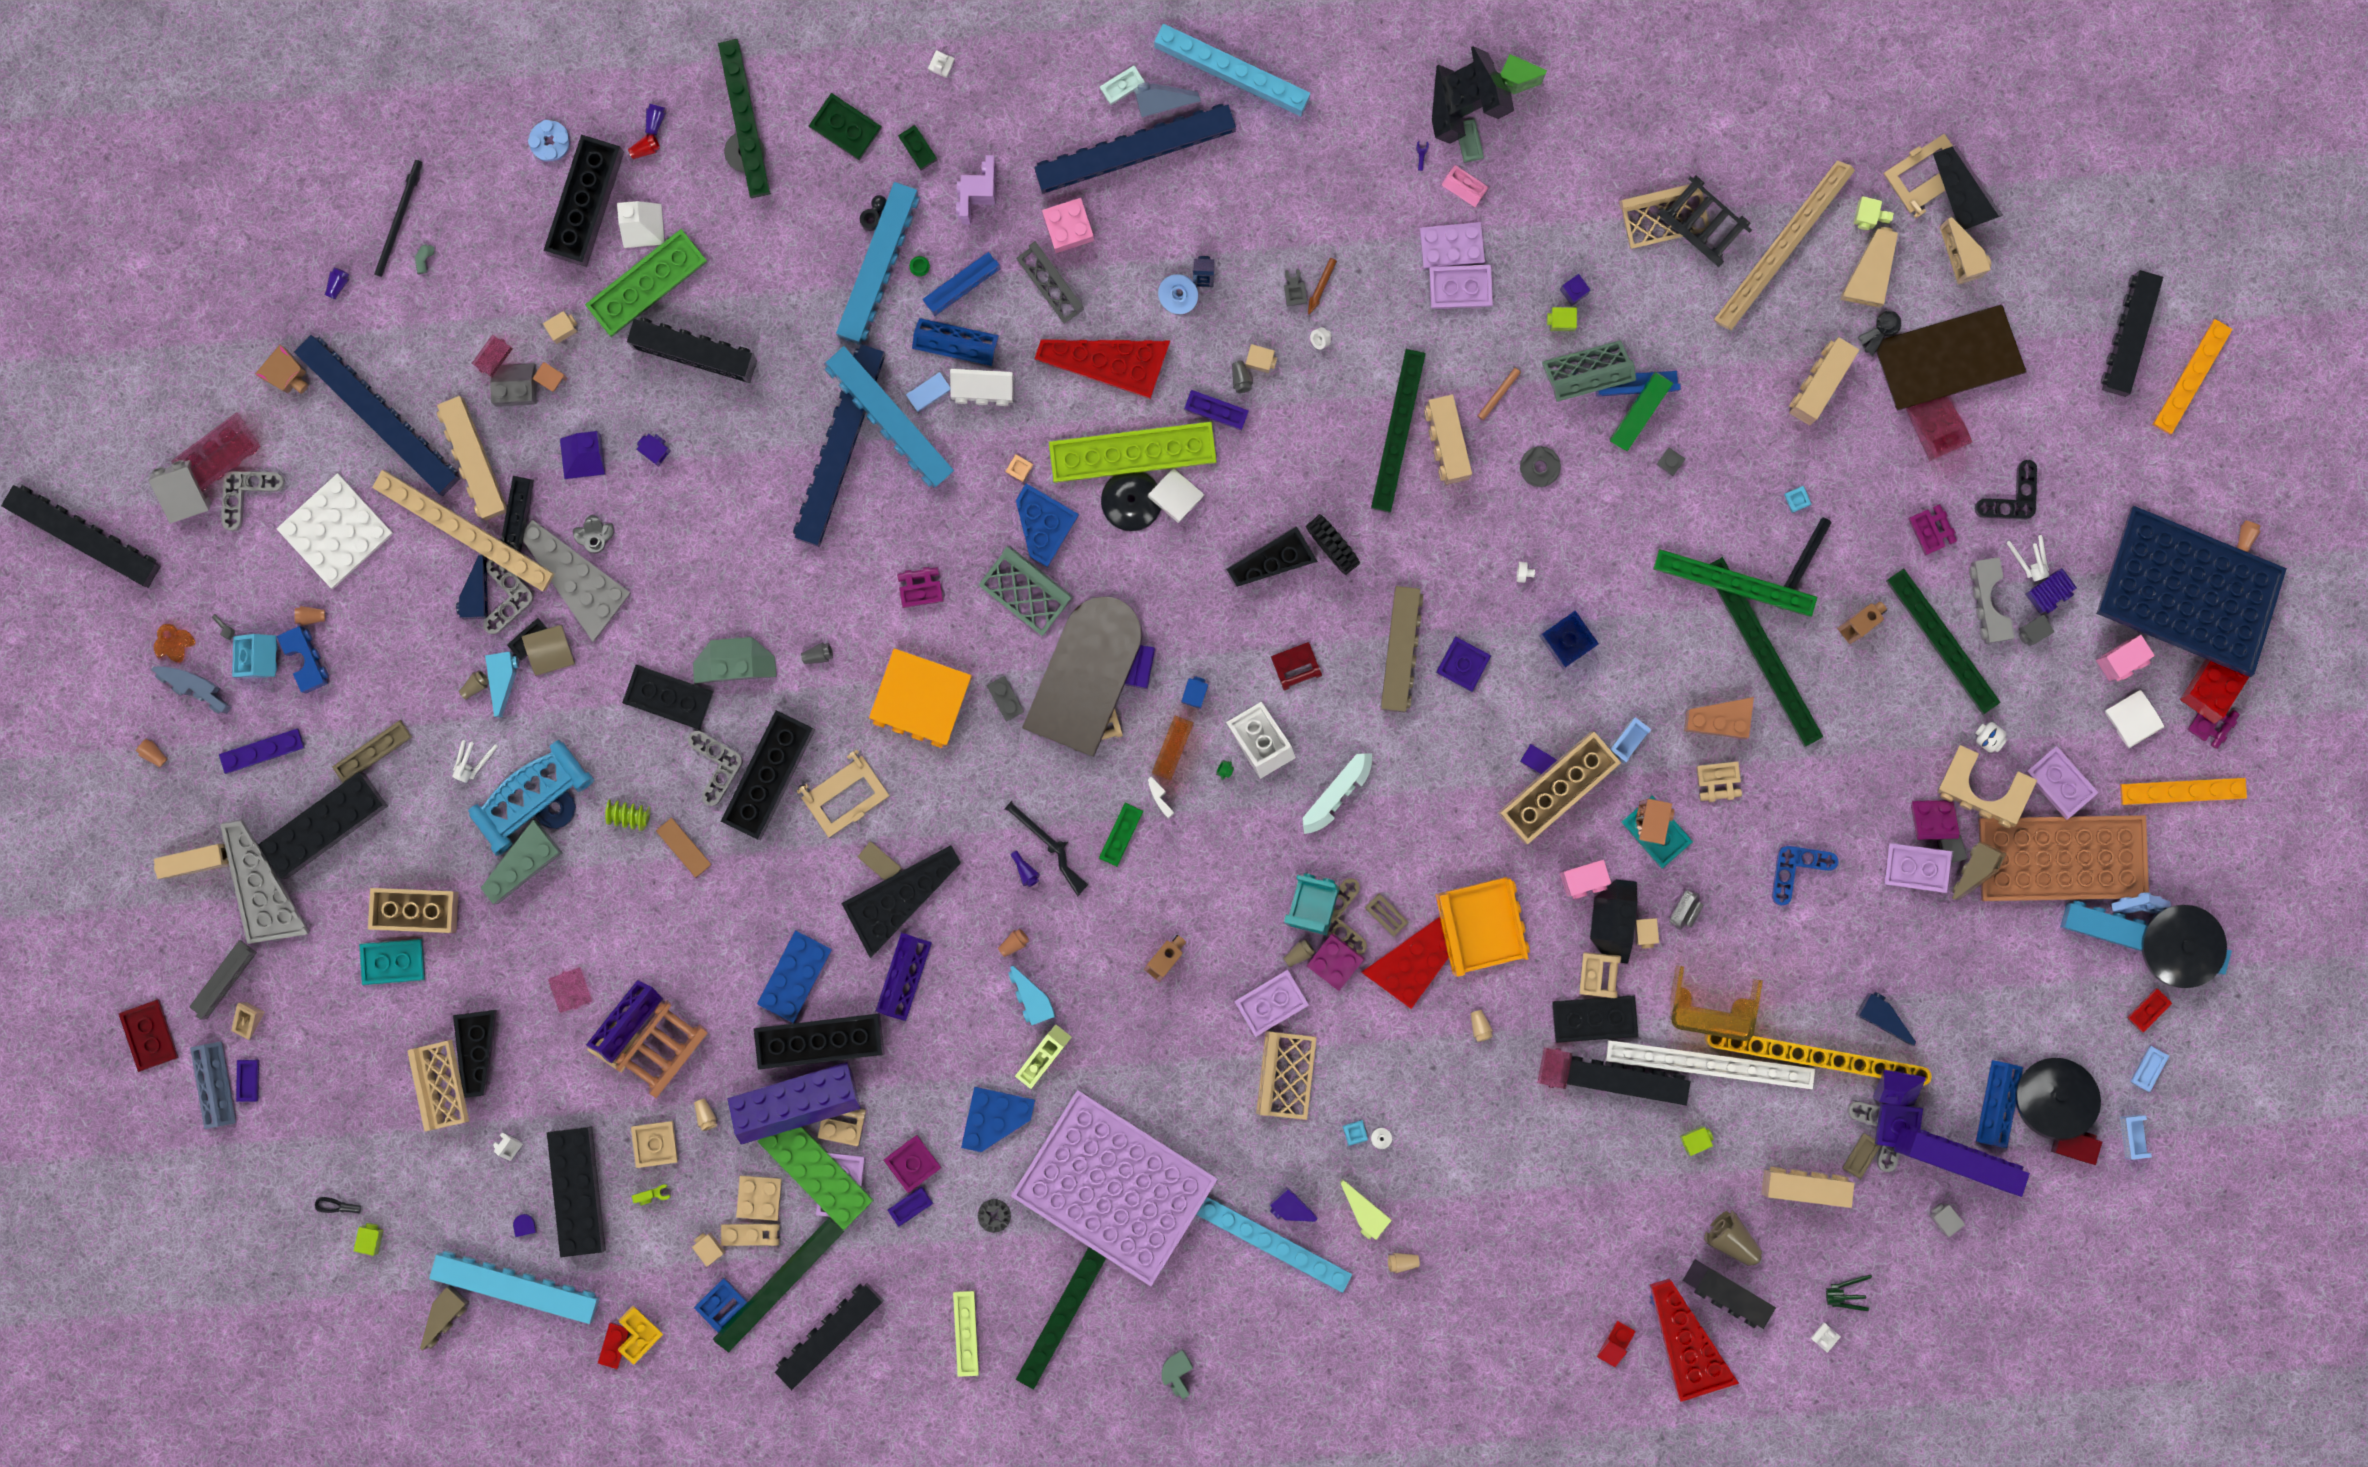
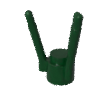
[1826,1275,1872,1311]

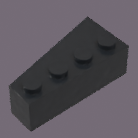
[1933,146,2003,230]
[1224,526,1318,587]
[453,1010,497,1098]
[1682,1259,1776,1329]

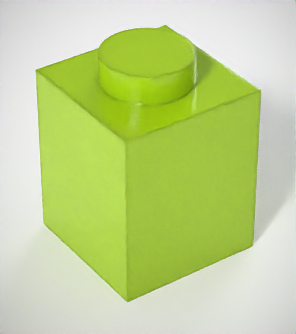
[1546,307,1577,331]
[1679,1126,1714,1156]
[353,1223,384,1256]

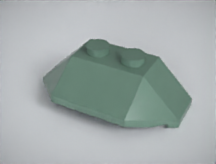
[693,637,777,684]

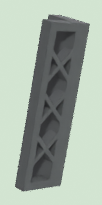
[1016,241,1084,324]
[189,940,257,1020]

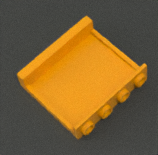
[869,648,973,748]
[1435,877,1530,977]

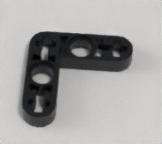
[1974,460,2037,520]

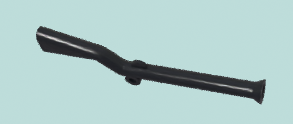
[1004,801,1088,897]

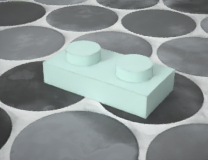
[1100,66,1145,106]

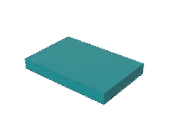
[1621,795,1693,869]
[359,939,425,985]

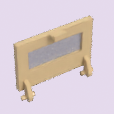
[1883,134,1953,219]
[797,749,890,838]

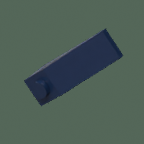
[1193,256,1214,287]
[456,555,488,619]
[1856,992,1916,1046]

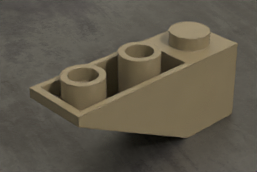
[1952,842,2007,900]
[420,1285,469,1351]

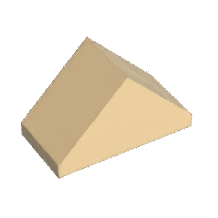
[231,1002,265,1040]

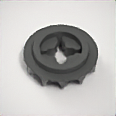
[977,1199,1011,1233]

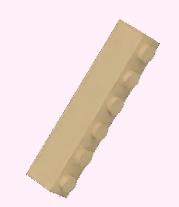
[436,396,507,521]

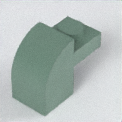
[1162,1348,1193,1399]

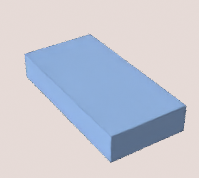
[906,372,951,412]
[2130,1046,2169,1092]

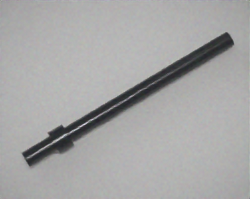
[374,159,423,277]

